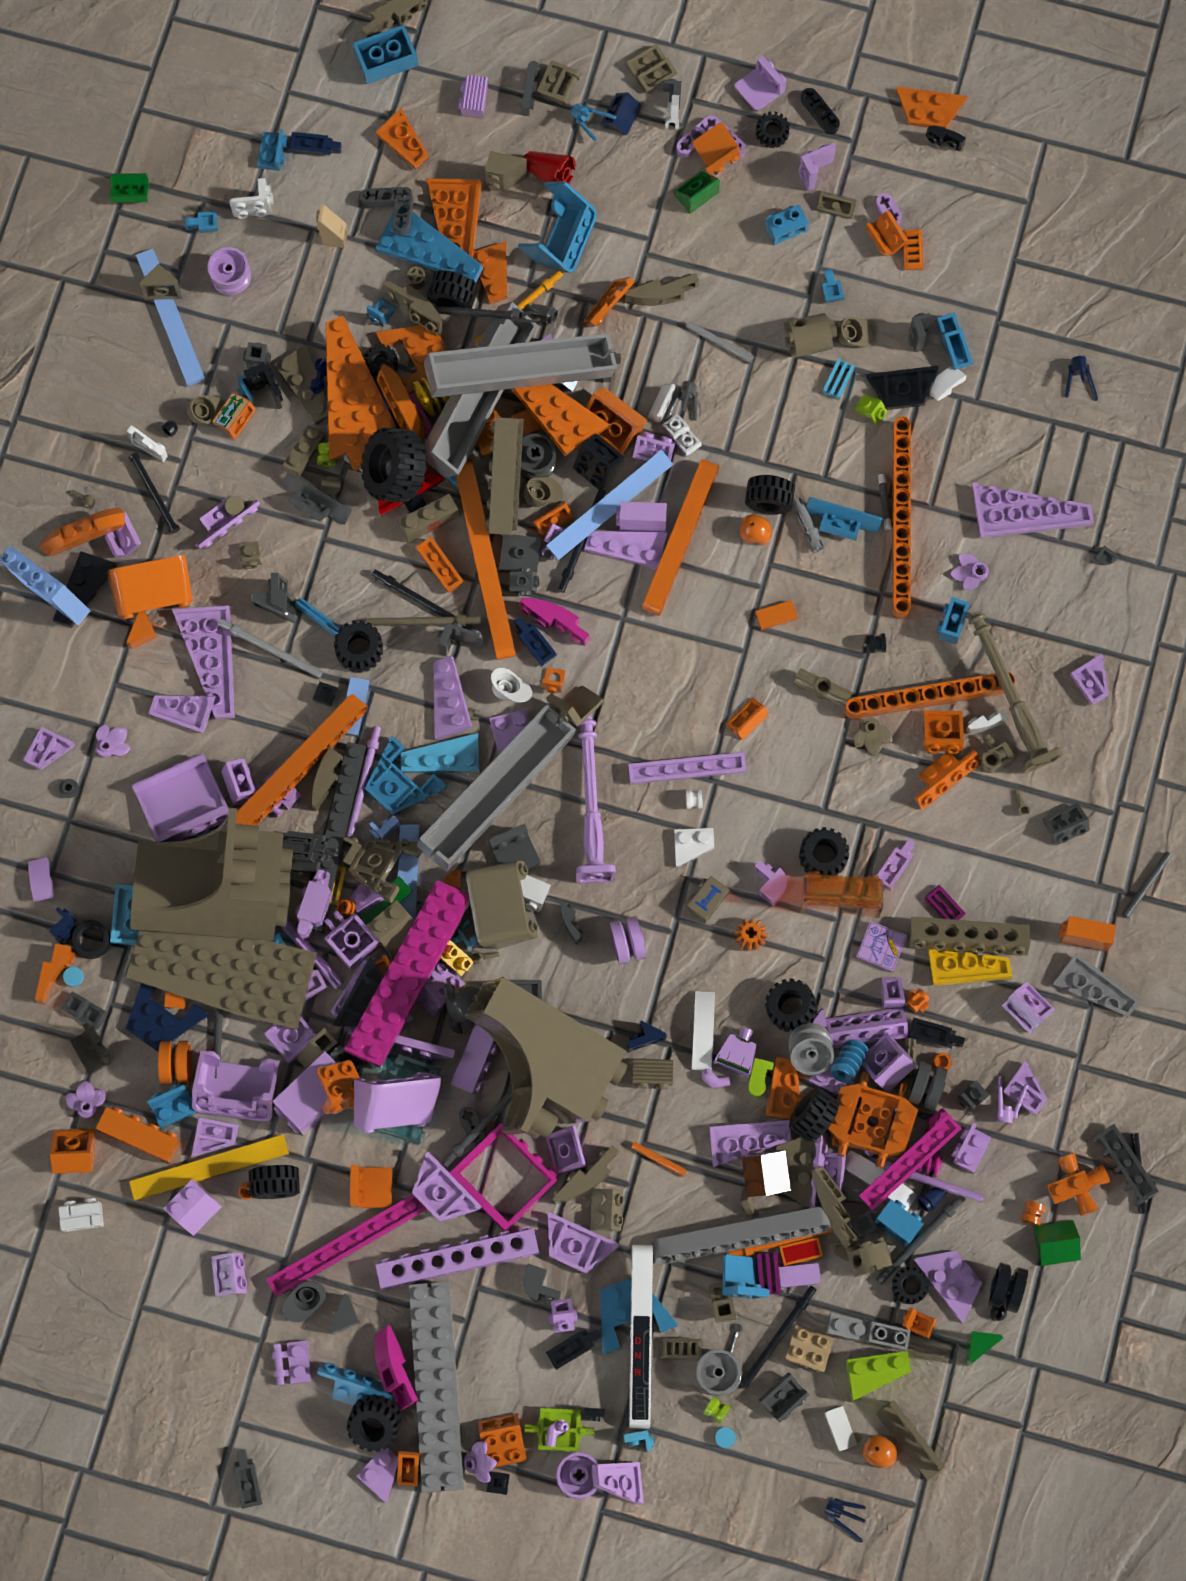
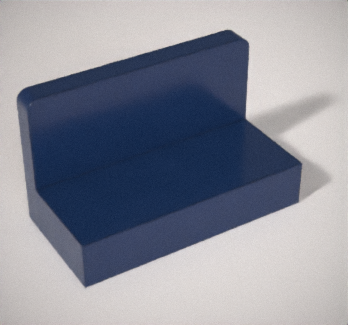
[601,92,641,135]

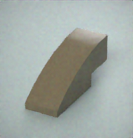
[312,748,343,811]

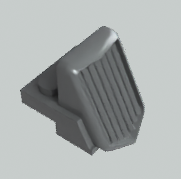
[250,573,295,623]

